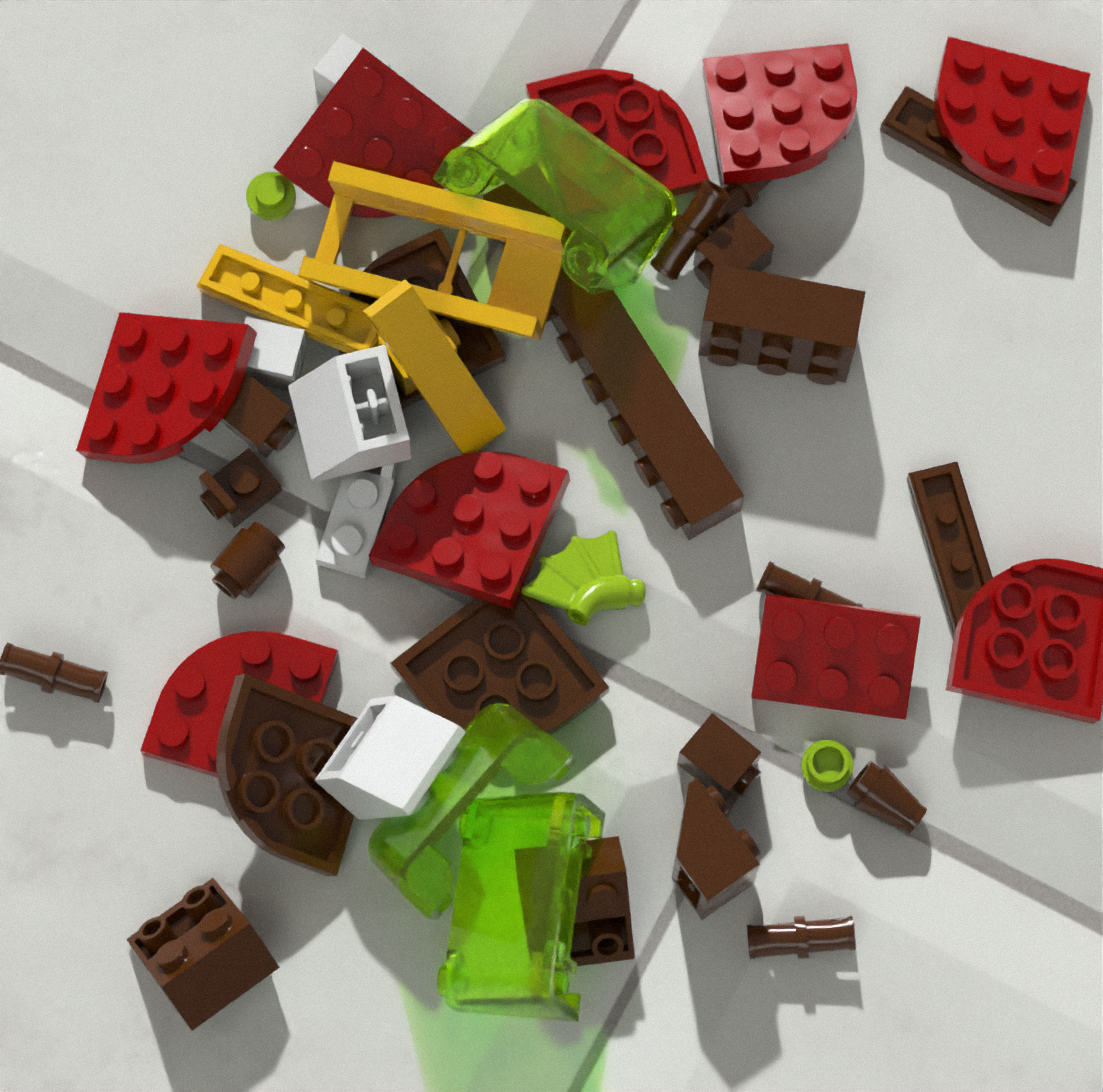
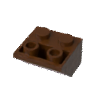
[671,777,761,920]
[514,836,635,973]
[126,878,280,1031]

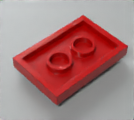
[751,594,921,720]

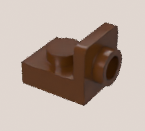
[199,448,282,528]

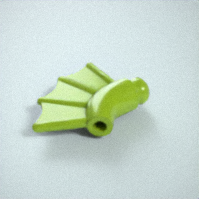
[521,530,646,626]

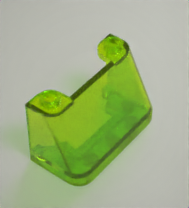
[433,99,677,295]
[368,703,576,921]
[437,792,605,1022]

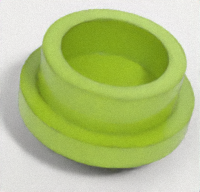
[246,172,296,221]
[801,740,853,792]

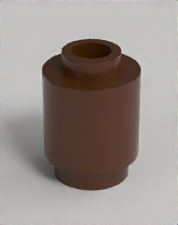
[210,522,285,600]

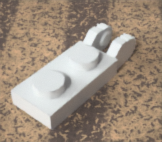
[315,462,399,578]

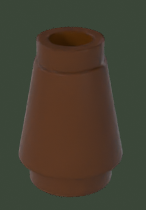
[846,761,927,834]

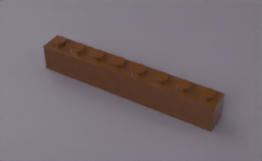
[483,167,744,540]

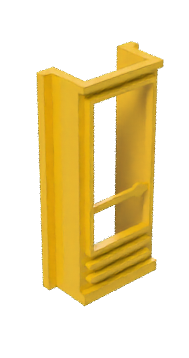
[298,161,569,341]

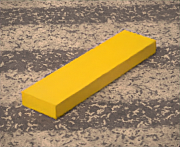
[196,244,380,354]
[363,279,507,455]

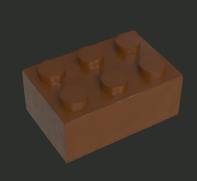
[698,263,866,385]

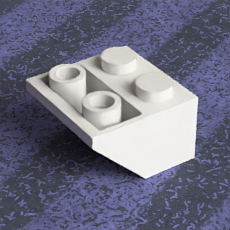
[288,345,412,483]
[314,695,466,820]

